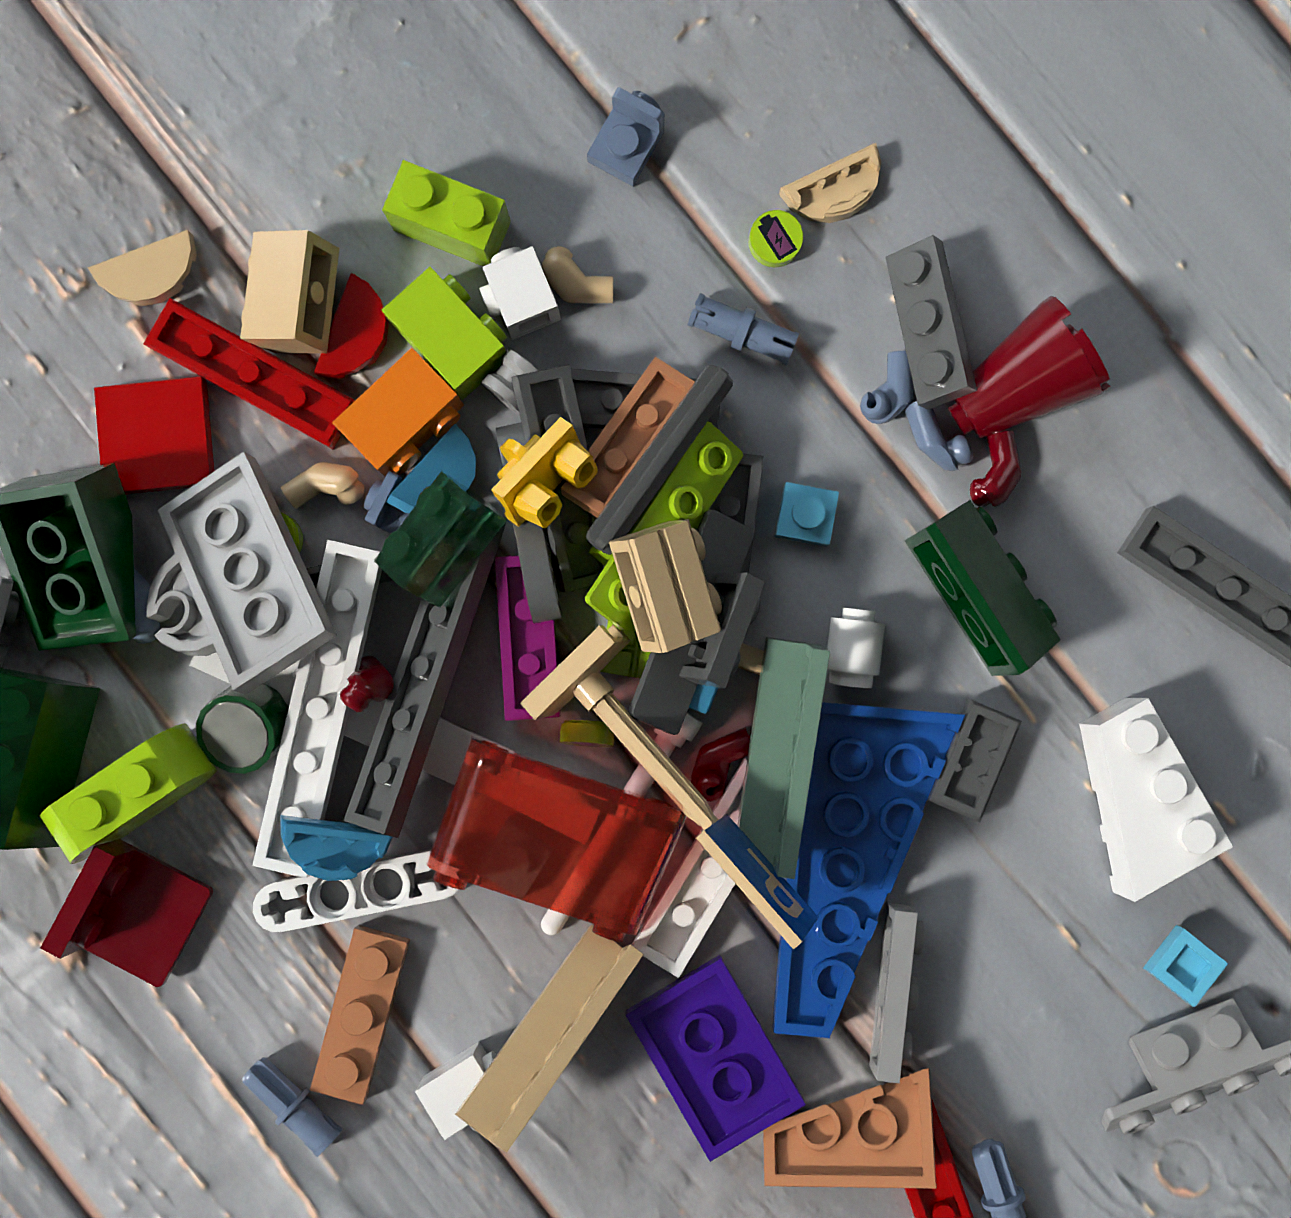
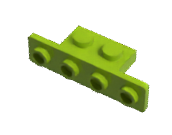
[585,422,743,631]

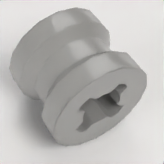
[481,349,539,416]

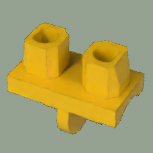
[491,417,598,528]

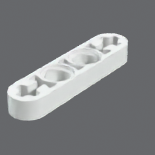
[253,847,467,932]

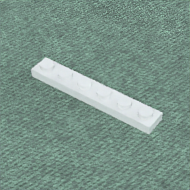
[252,540,386,878]

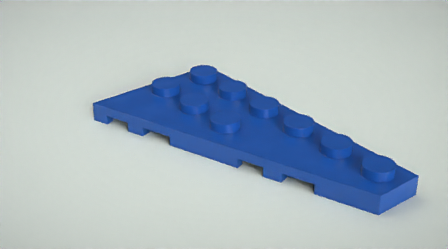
[772,702,965,1038]

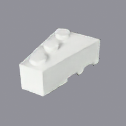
[1079,698,1233,902]

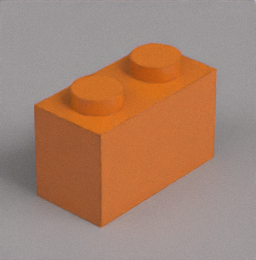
[332,348,464,477]

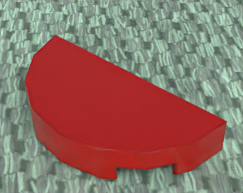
[314,273,389,379]

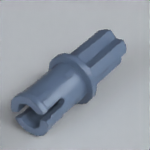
[242,1057,342,1157]
[972,1139,1027,1218]

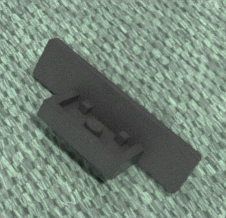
[628,510,765,735]

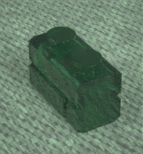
[374,471,507,608]

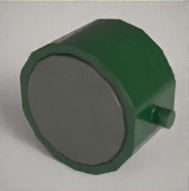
[196,683,289,774]

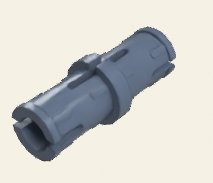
[688,293,800,365]

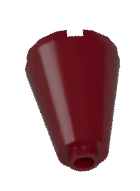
[948,296,1111,438]

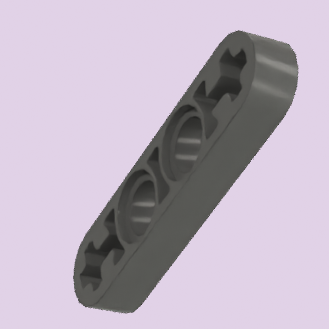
[496,422,562,624]

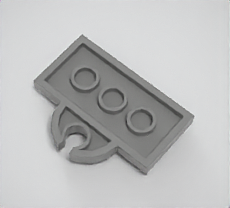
[146,452,337,695]

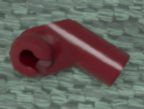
[970,431,1021,507]
[340,656,394,712]
[691,727,750,802]

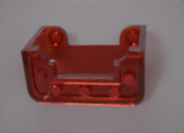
[426,735,687,942]

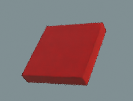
[94,377,215,495]

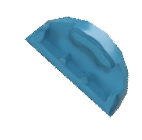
[387,424,476,514]
[280,815,393,881]

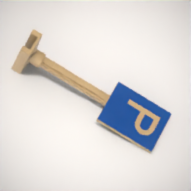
[520,625,819,950]

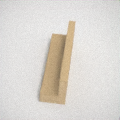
[455,925,644,1153]

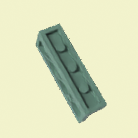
[737,637,830,879]

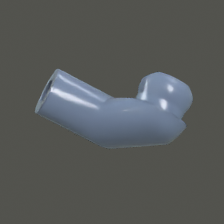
[860,351,914,424]

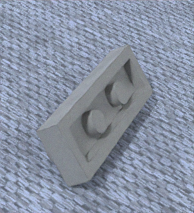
[869,902,924,1084]

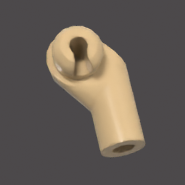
[542,246,613,303]
[281,462,364,509]

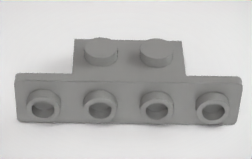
[1101,998,1291,1135]

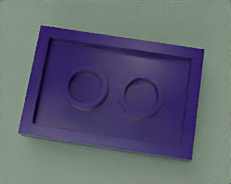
[625,955,806,1162]

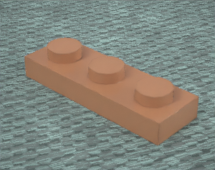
[561,357,695,517]
[310,925,411,1105]

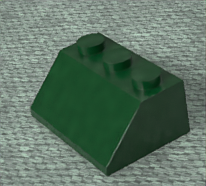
[904,500,1061,676]
[0,668,100,850]

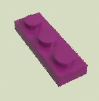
[495,555,561,721]

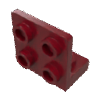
[40,839,213,987]

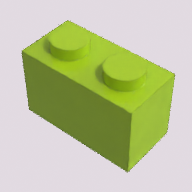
[382,160,511,266]
[382,266,507,401]

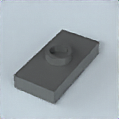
[927,699,1022,822]

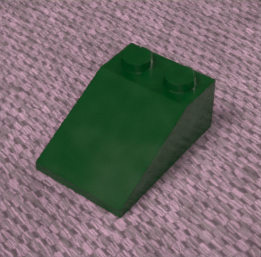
[0,463,136,651]

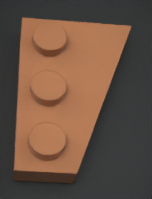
[763,1068,937,1189]

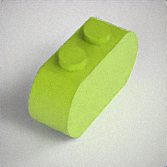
[40,723,217,864]

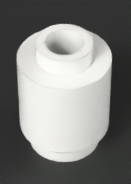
[827,608,885,688]

